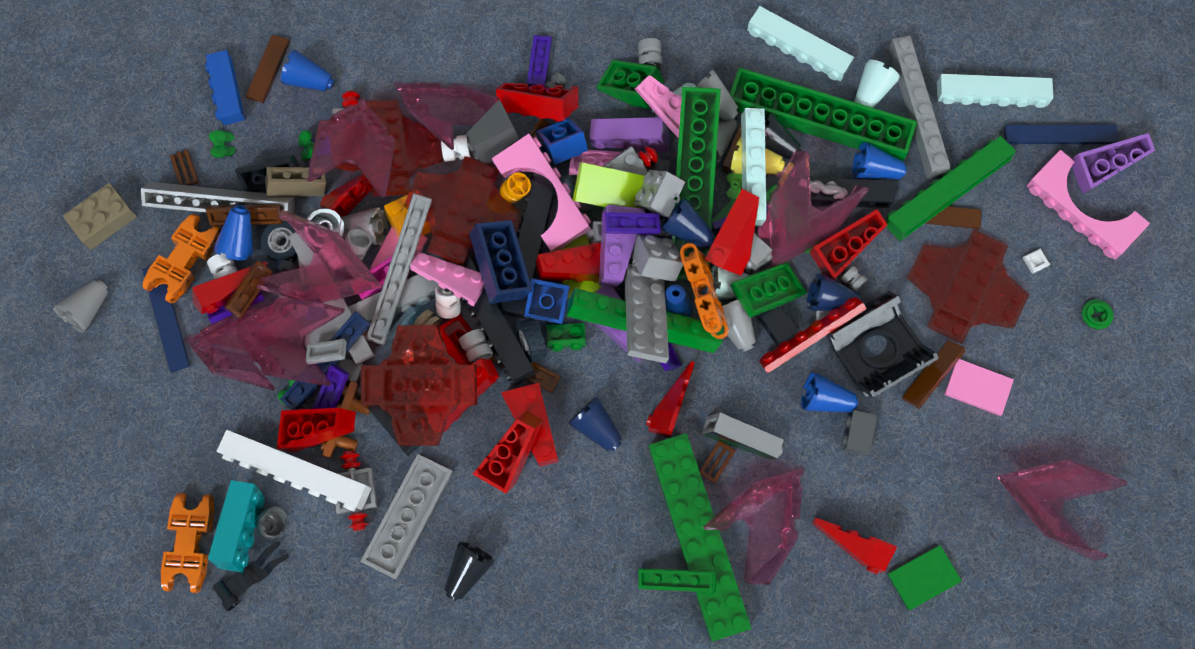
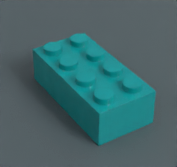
[208,480,265,573]

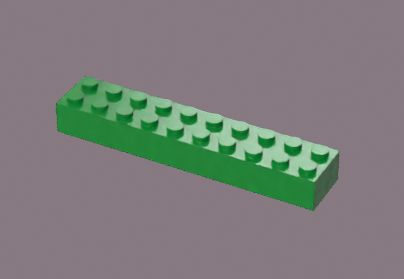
[730,68,917,161]
[672,87,721,280]
[648,433,752,642]

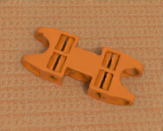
[143,213,222,303]
[680,243,729,339]
[161,493,214,593]

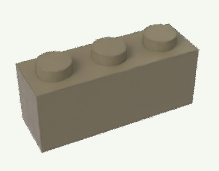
[265,167,326,196]

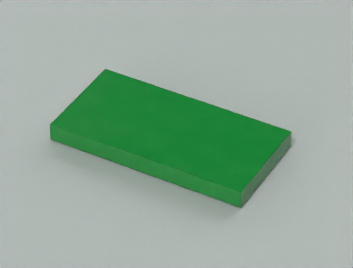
[730,262,807,318]

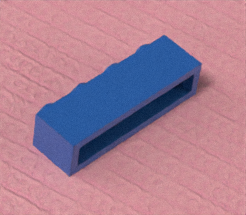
[205,50,246,126]

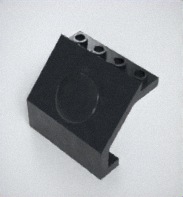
[827,291,939,398]

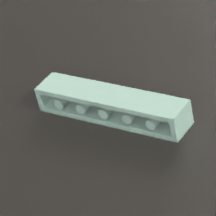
[747,6,854,82]
[937,74,1053,108]
[741,108,766,226]

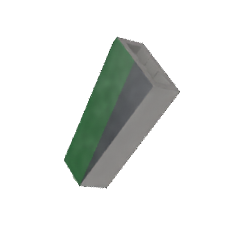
[701,413,784,460]

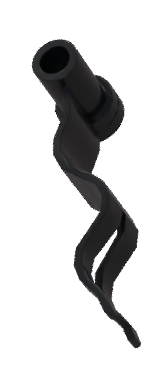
[212,541,289,612]

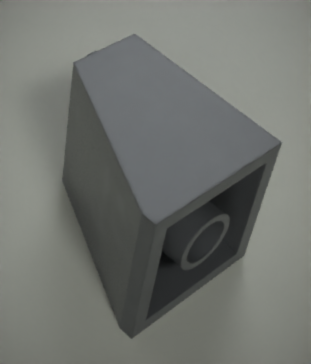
[467,100,519,167]

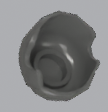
[257,506,288,539]

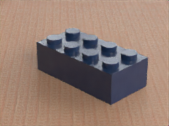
[469,220,532,304]

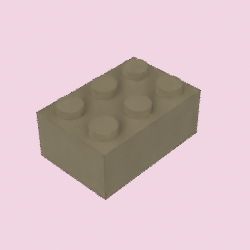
[63,183,137,250]

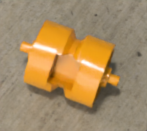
[500,173,531,203]

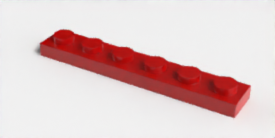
[758,297,866,373]

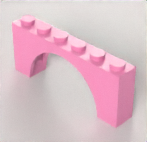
[492,134,592,252]
[1027,150,1150,260]

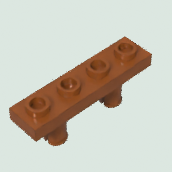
[321,381,372,459]

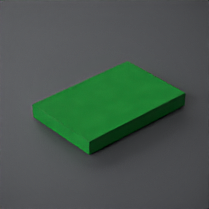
[887,545,962,611]

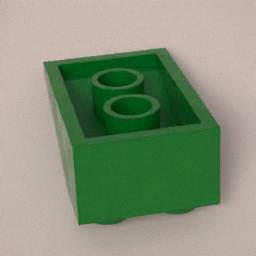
[596,60,664,109]

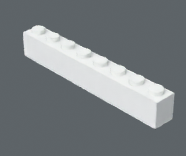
[217,430,371,511]

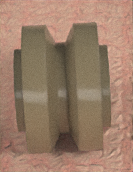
[412,309,442,340]

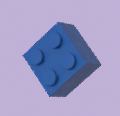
[536,117,588,165]
[524,279,571,324]

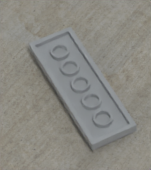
[625,264,669,363]
[360,454,453,580]

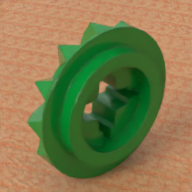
[1081,300,1113,330]

